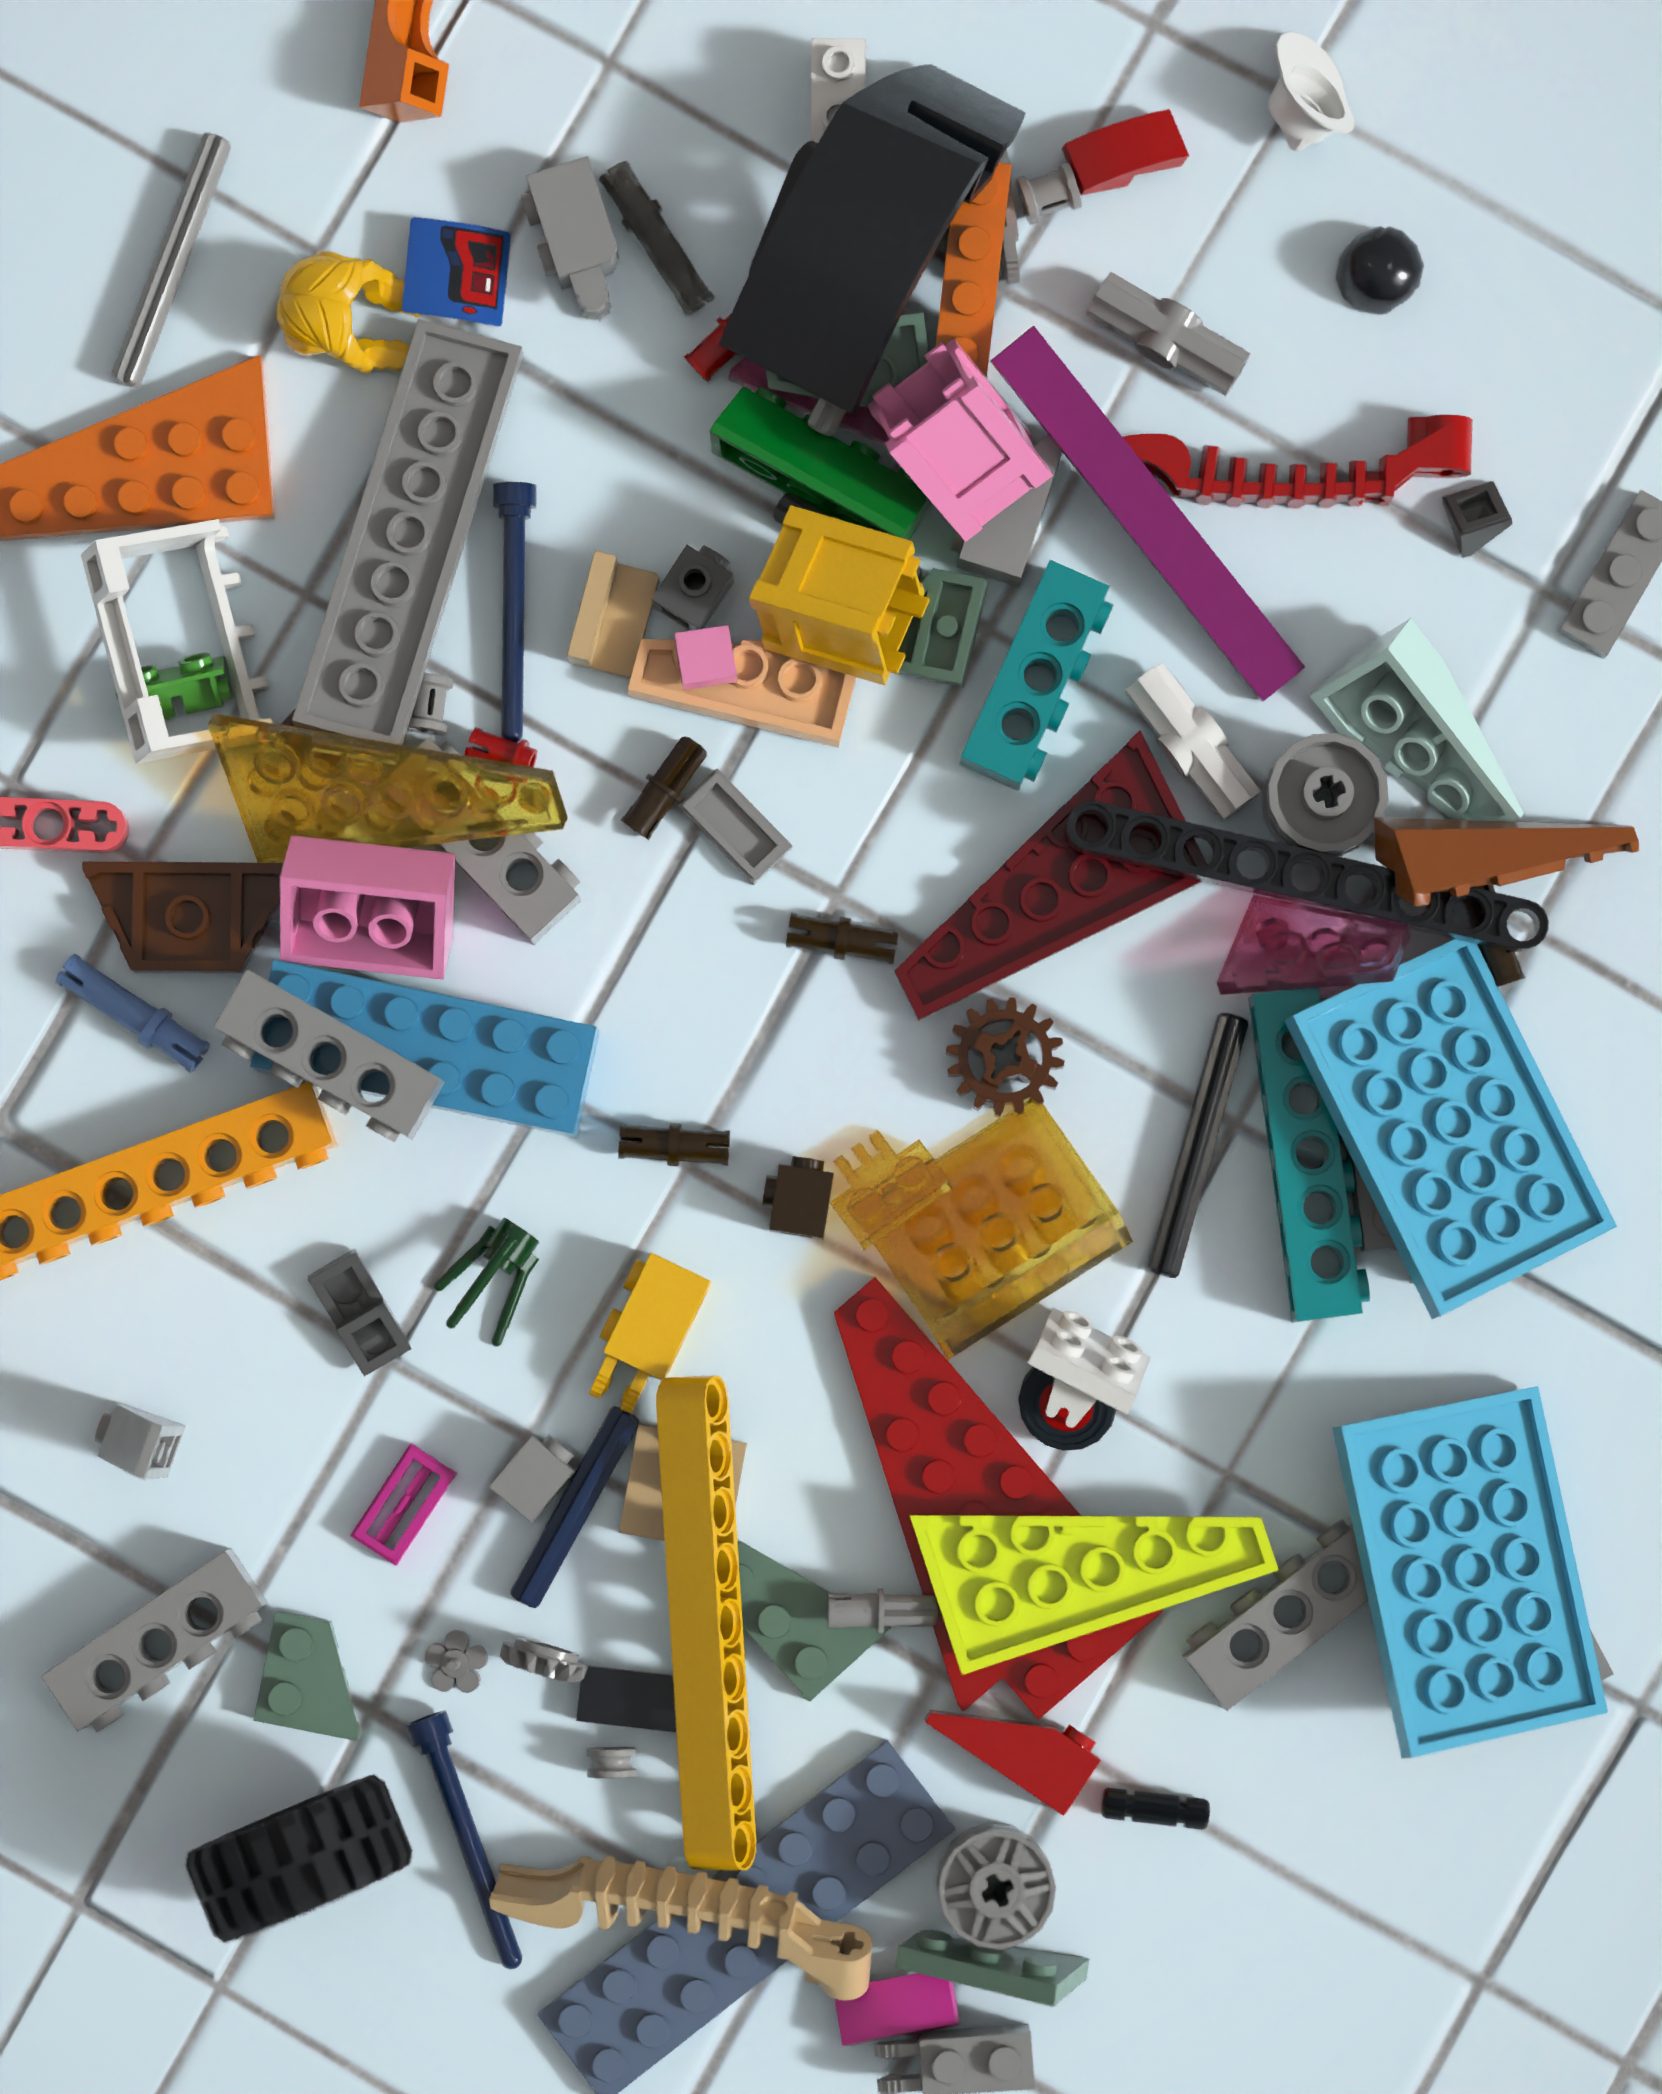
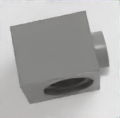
[489,1435,576,1523]

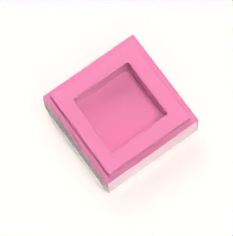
[674,625,737,690]

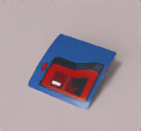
[402,217,511,327]

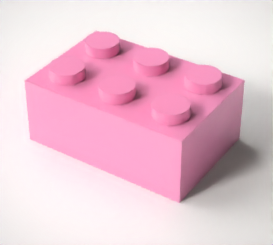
[280,835,455,980]

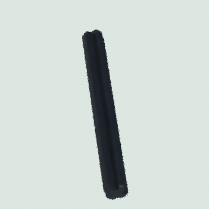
[1148,1013,1248,1278]

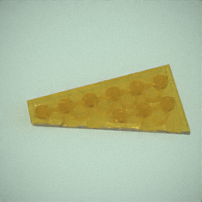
[207,713,568,863]

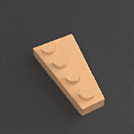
[628,639,857,748]

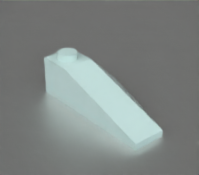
[1309,618,1524,822]

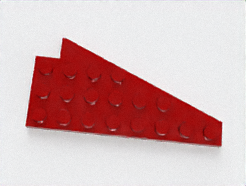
[834,1277,1163,1720]

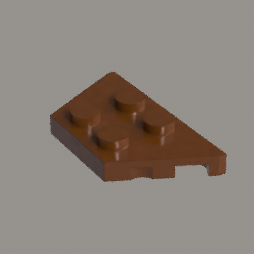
[82,861,284,973]

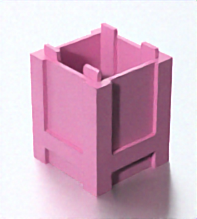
[867,339,1053,542]

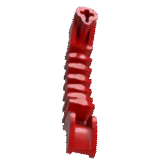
[1123,415,1473,509]

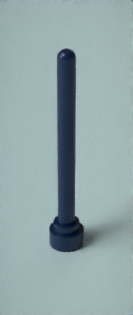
[493,482,537,743]
[404,1710,522,1969]

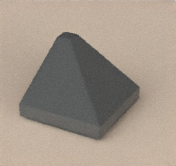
[1442,481,1512,558]

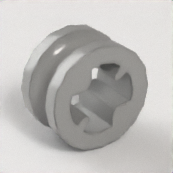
[587,1747,636,1778]

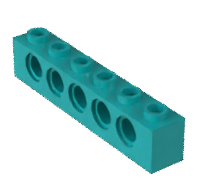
[1248,985,1370,1323]

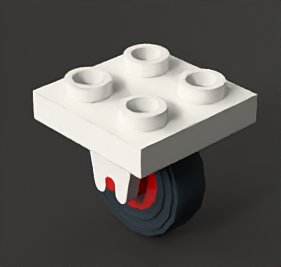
[1018,1307,1151,1451]

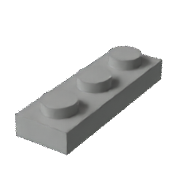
[1557,489,1662,658]

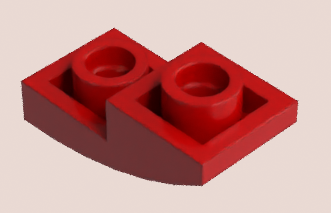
[1062,109,1189,195]

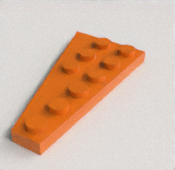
[0,355,275,541]

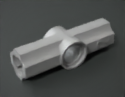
[1086,272,1251,396]

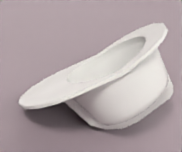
[1268,32,1355,152]

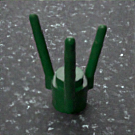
[434,1217,539,1347]

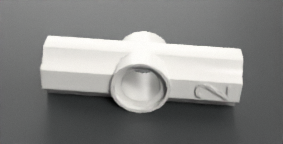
[1124,662,1261,821]

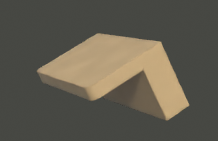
[567,550,659,678]

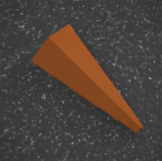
[1374,817,1639,907]

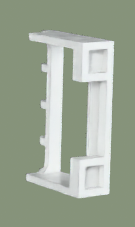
[81,519,282,764]

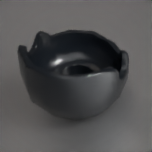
[1336,226,1424,315]

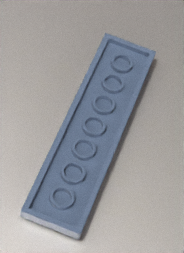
[537,1740,955,2094]

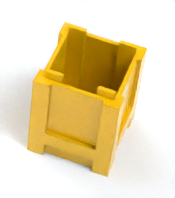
[749,505,930,686]

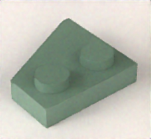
[898,568,989,688]
[253,1611,361,1741]

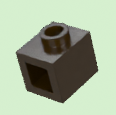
[762,1156,834,1240]

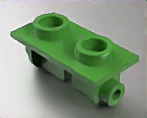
[116,653,233,720]

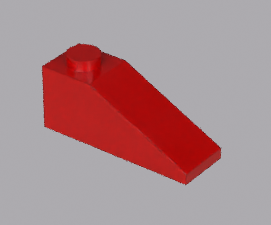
[924,1710,1101,1816]

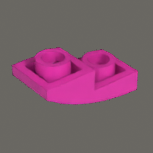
[835,1973,960,2046]

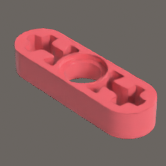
[0,797,129,853]

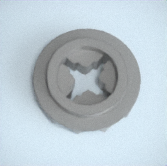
[500,1637,588,1683]

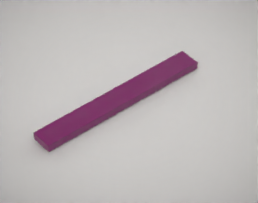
[990,326,1305,702]

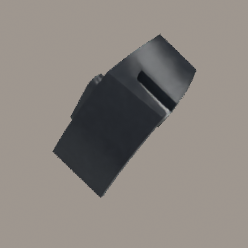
[719,64,1026,414]

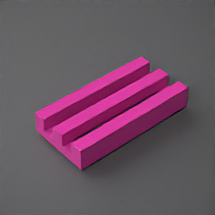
[350,1443,457,1566]

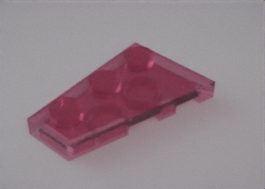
[1216,894,1411,995]

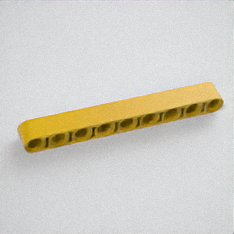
[656,1375,756,1871]

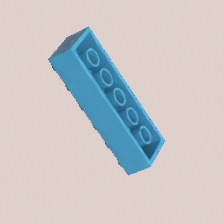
[250,959,600,1138]

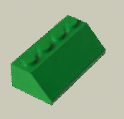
[709,386,932,540]

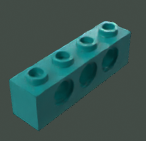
[959,560,1114,791]

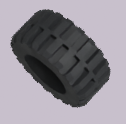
[186,1774,413,1943]

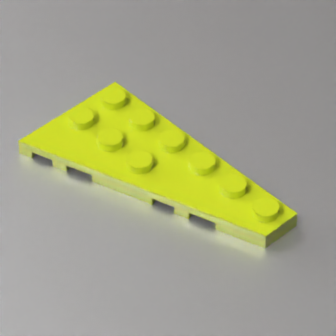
[909,1515,1279,1675]

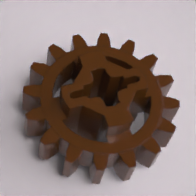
[946,997,1065,1117]

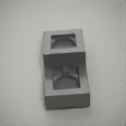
[308,1249,412,1377]

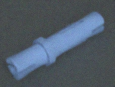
[55,954,210,1073]

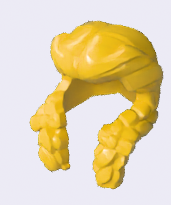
[276,251,421,374]

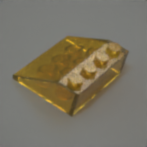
[853,1099,1133,1360]

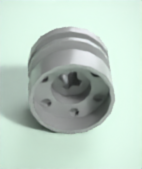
[936,1822,1056,1950]

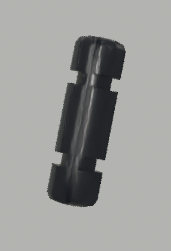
[1101,1788,1210,1830]

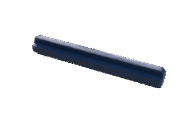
[510,1406,639,1608]

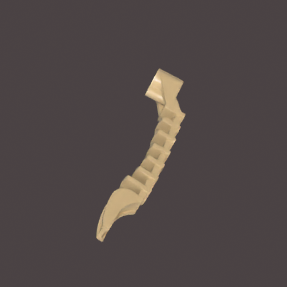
[489,1856,872,2000]

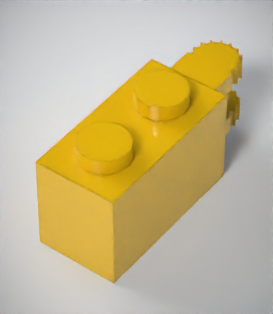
[589,1252,712,1414]

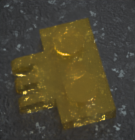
[830,1130,953,1250]

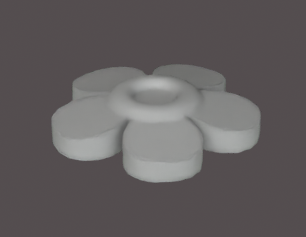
[425,1630,488,1693]

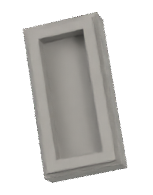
[678,768,793,885]

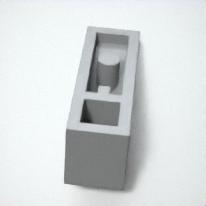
[951,434,1062,587]
[94,1404,186,1480]

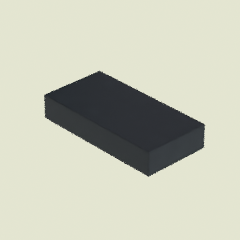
[576,1665,676,1732]

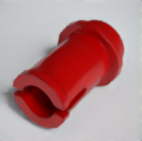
[684,313,736,383]
[464,727,537,782]

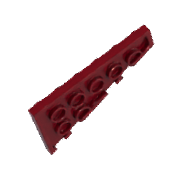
[894,730,1207,1021]

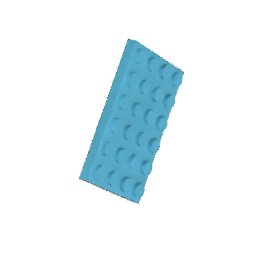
[1284,939,1617,1319]
[1332,1386,1608,1758]

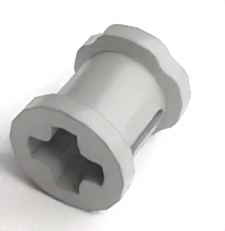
[1015,162,1082,225]
[407,673,454,735]

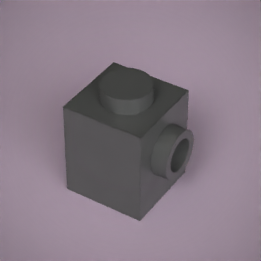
[651,545,734,631]

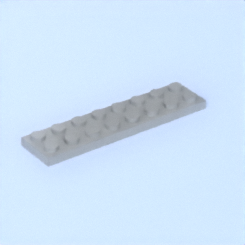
[292,319,523,755]

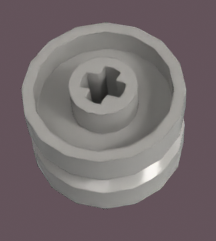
[1262,733,1389,857]

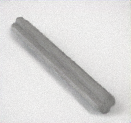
[112,133,231,388]

